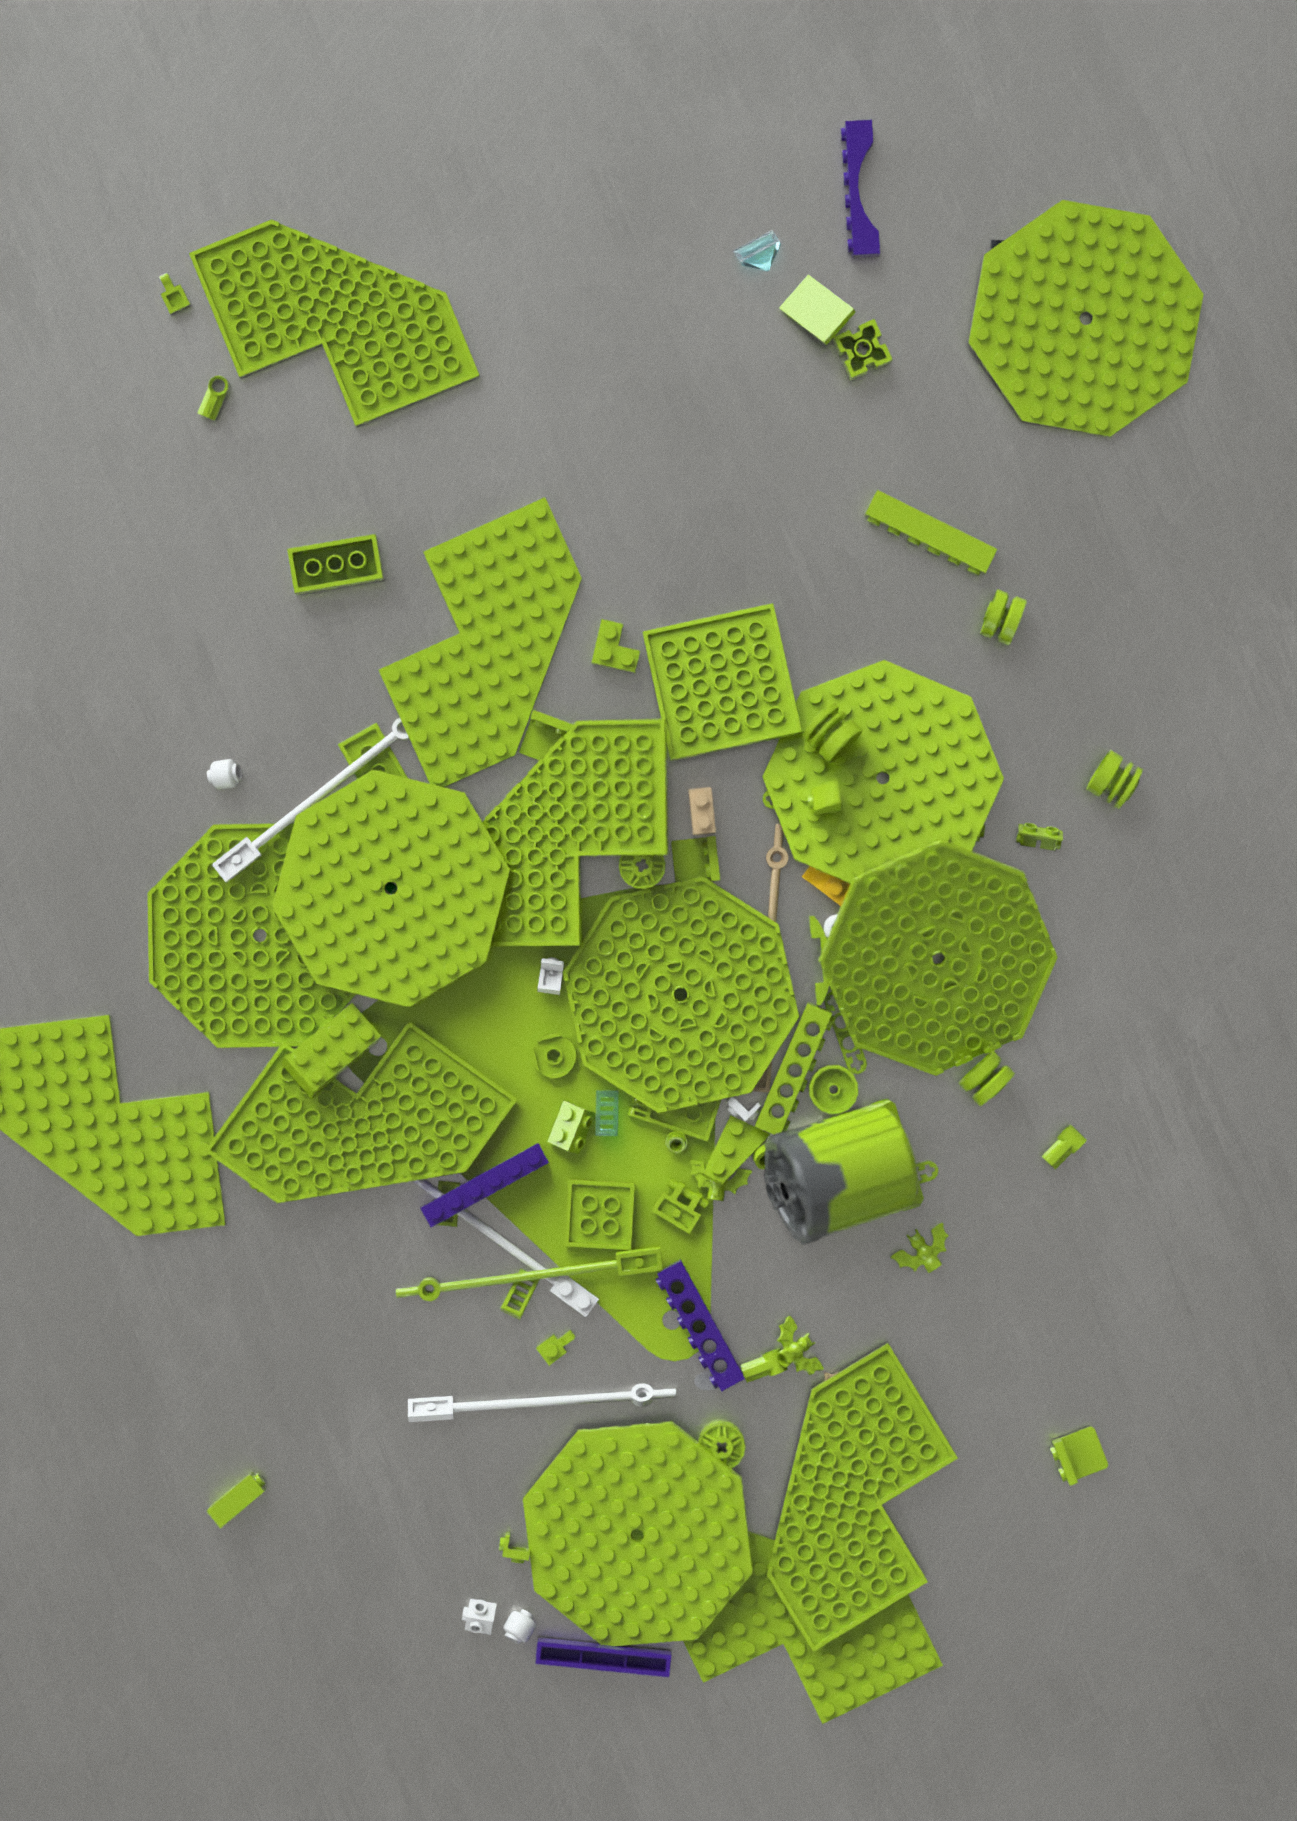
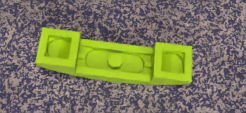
[809,916,829,1005]

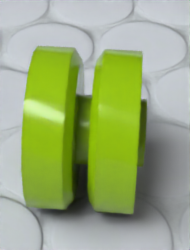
[980,589,1027,646]
[958,1050,1015,1106]
[808,1064,858,1114]

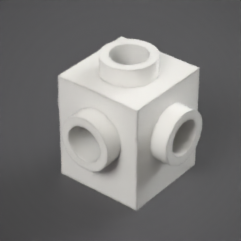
[462,1599,497,1635]

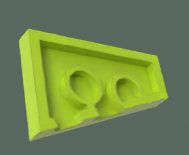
[702,1115,771,1185]

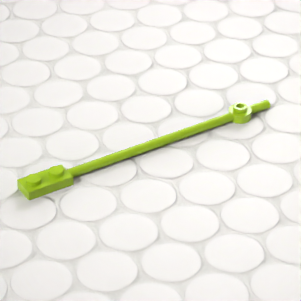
[396,1246,663,1301]

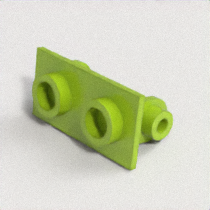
[1016,823,1063,851]

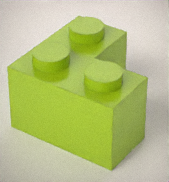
[591,619,640,674]

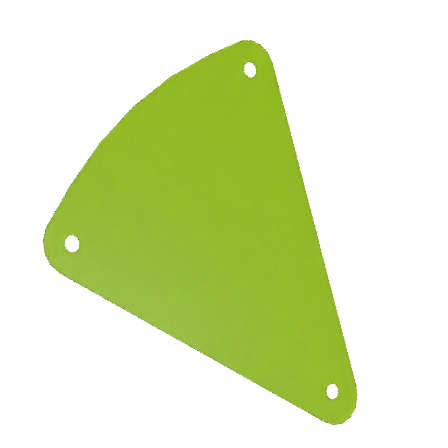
[349,884,716,1362]

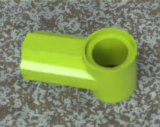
[197,375,230,421]
[1042,1124,1087,1170]
[740,1348,788,1383]

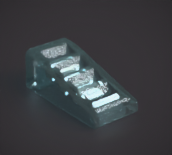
[595,1090,618,1136]

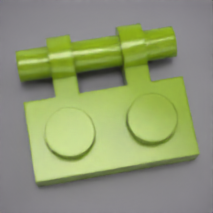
[651,1178,709,1234]

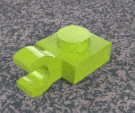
[159,273,191,314]
[536,1329,576,1366]

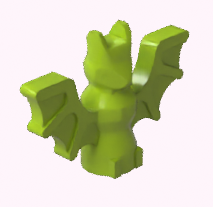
[690,1160,752,1201]
[890,1223,949,1273]
[776,1316,824,1375]

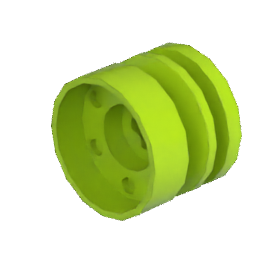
[803,703,862,764]
[1086,750,1143,809]
[619,855,666,889]
[698,1420,745,1469]

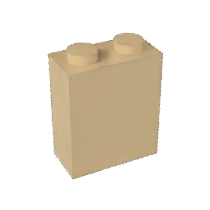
[688,787,716,835]

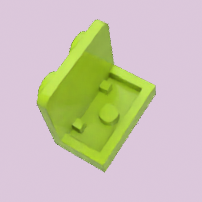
[1050,1426,1108,1486]

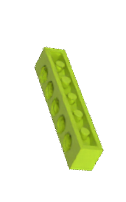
[755,1002,835,1135]

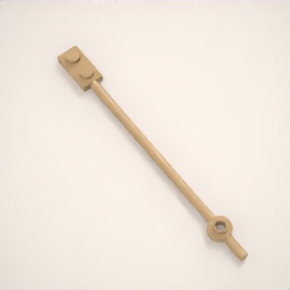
[753,824,788,1092]

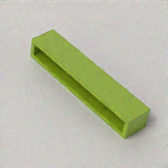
[864,490,998,576]

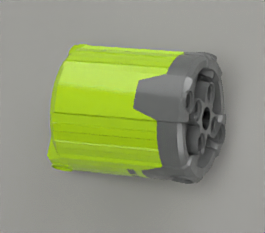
[764,1098,924,1245]

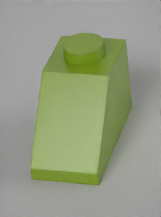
[808,780,842,815]

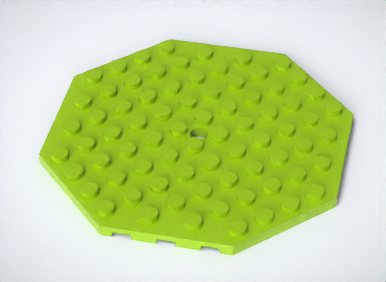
[968,200,1204,437]
[762,660,1004,885]
[272,770,510,1008]
[147,823,357,1048]
[819,840,1058,1076]
[563,876,799,1113]
[523,1421,753,1646]

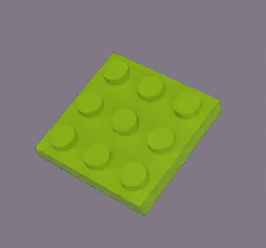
[564,1179,635,1250]

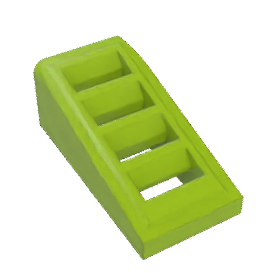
[500,1268,540,1320]

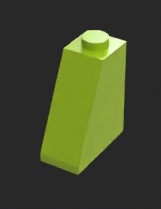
[207,1472,266,1528]

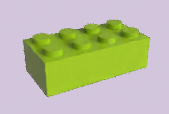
[287,534,384,595]
[282,1003,381,1098]

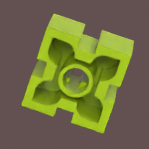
[833,319,893,381]

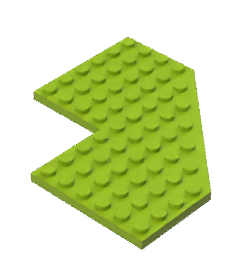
[189,219,480,427]
[379,497,582,787]
[483,719,668,946]
[0,1015,226,1236]
[205,1021,518,1204]
[766,1343,958,1652]
[683,1530,943,1724]

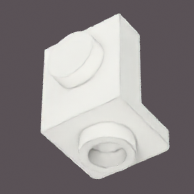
[537,958,564,995]
[726,1097,761,1121]

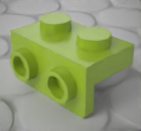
[547,1101,595,1154]

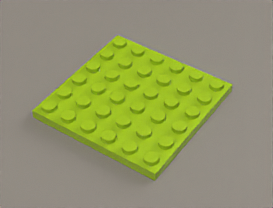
[642,603,802,761]

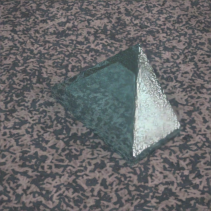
[733,230,781,271]

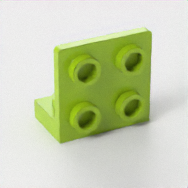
[519,710,573,760]
[671,836,720,882]

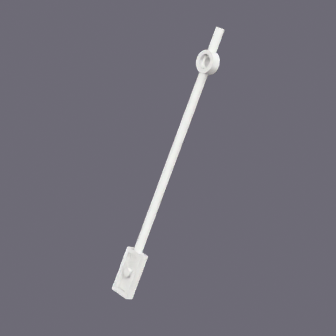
[212,718,409,883]
[412,1179,599,1317]
[408,1384,676,1422]

